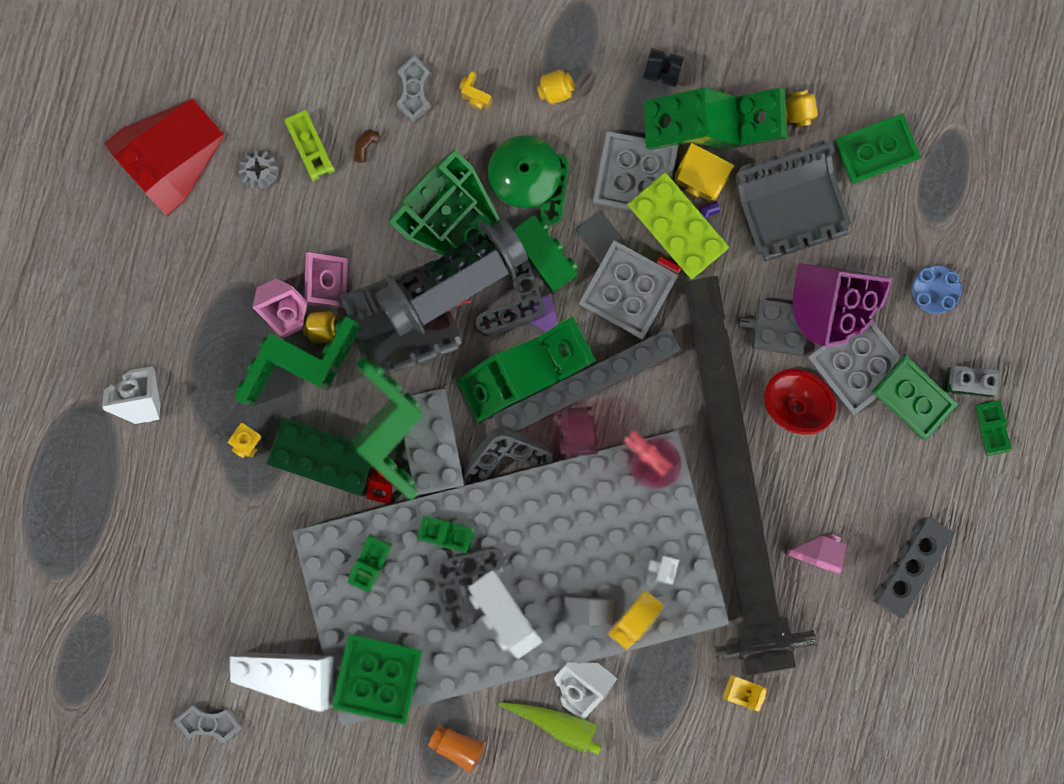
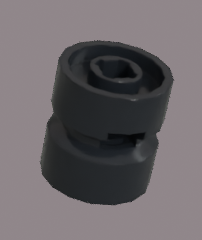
[643,48,684,88]

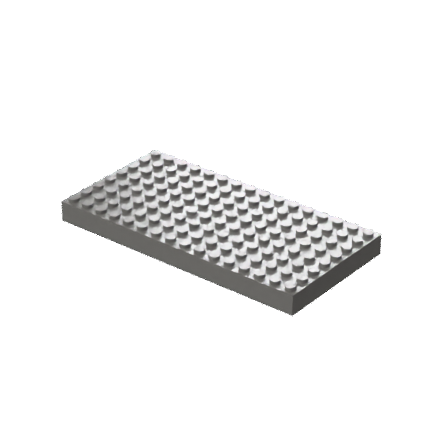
[292,431,729,726]

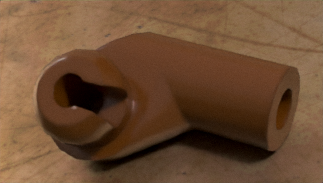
[354,129,380,163]

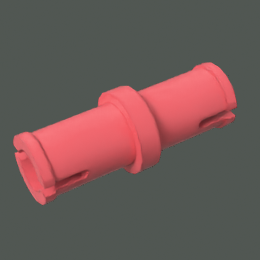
[624,431,673,477]

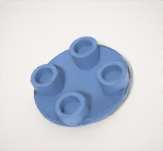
[912,265,962,314]

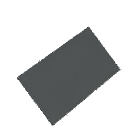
[575,211,629,262]

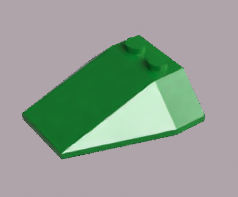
[388,149,500,256]

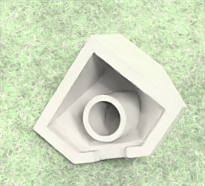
[102,366,160,424]
[554,662,617,719]

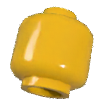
[537,69,575,105]
[785,90,818,127]
[303,311,340,344]

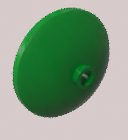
[488,135,561,209]

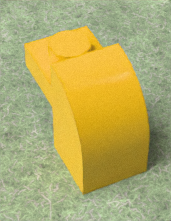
[608,590,664,650]

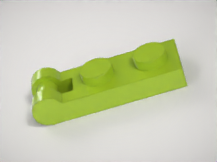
[284,110,335,182]

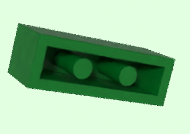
[514,215,578,294]

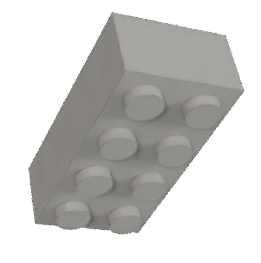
[404,389,465,496]

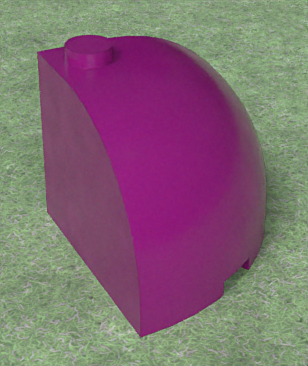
[793,263,892,346]

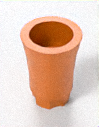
[428,725,486,774]

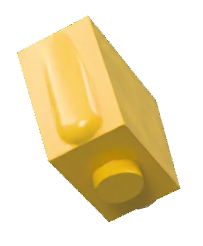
[674,143,735,202]

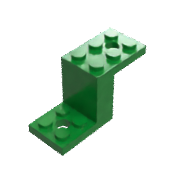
[644,87,787,150]
[456,316,596,424]
[235,317,362,406]
[351,357,424,501]

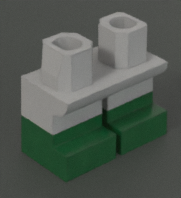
[945,366,999,398]

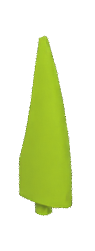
[498,702,602,755]

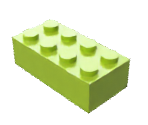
[627,171,730,280]

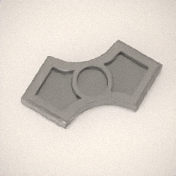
[396,55,431,123]
[173,704,244,743]

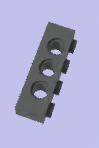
[873,517,954,619]

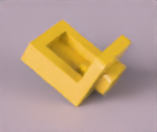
[459,71,492,110]
[227,423,261,458]
[722,675,767,712]

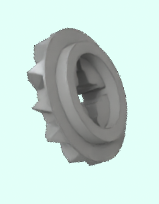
[238,150,278,189]

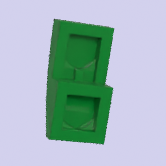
[975,400,1012,457]
[417,515,475,554]
[347,534,393,593]

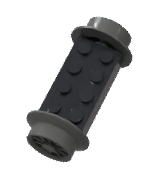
[375,218,528,337]

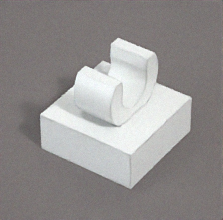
[648,556,679,584]

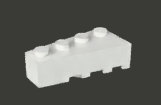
[230,652,334,712]

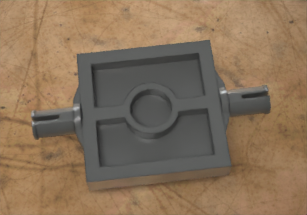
[739,299,807,356]

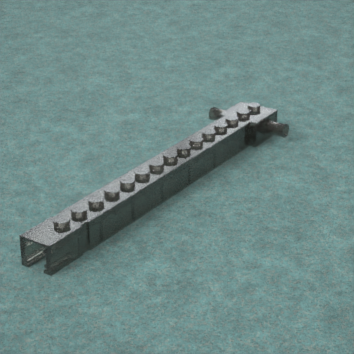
[681,276,816,676]

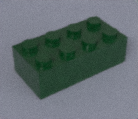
[267,418,373,497]

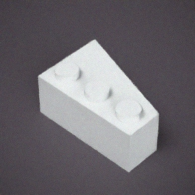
[468,570,543,659]

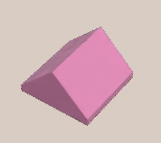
[304,252,348,307]

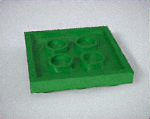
[332,633,423,726]

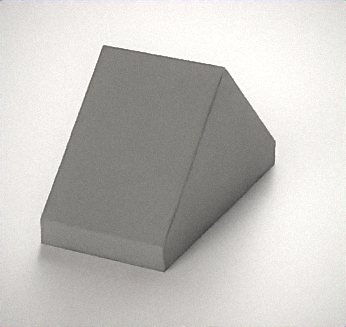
[563,597,615,625]

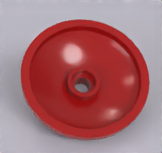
[764,369,837,435]

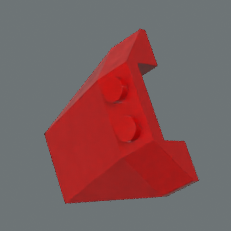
[104,99,225,216]

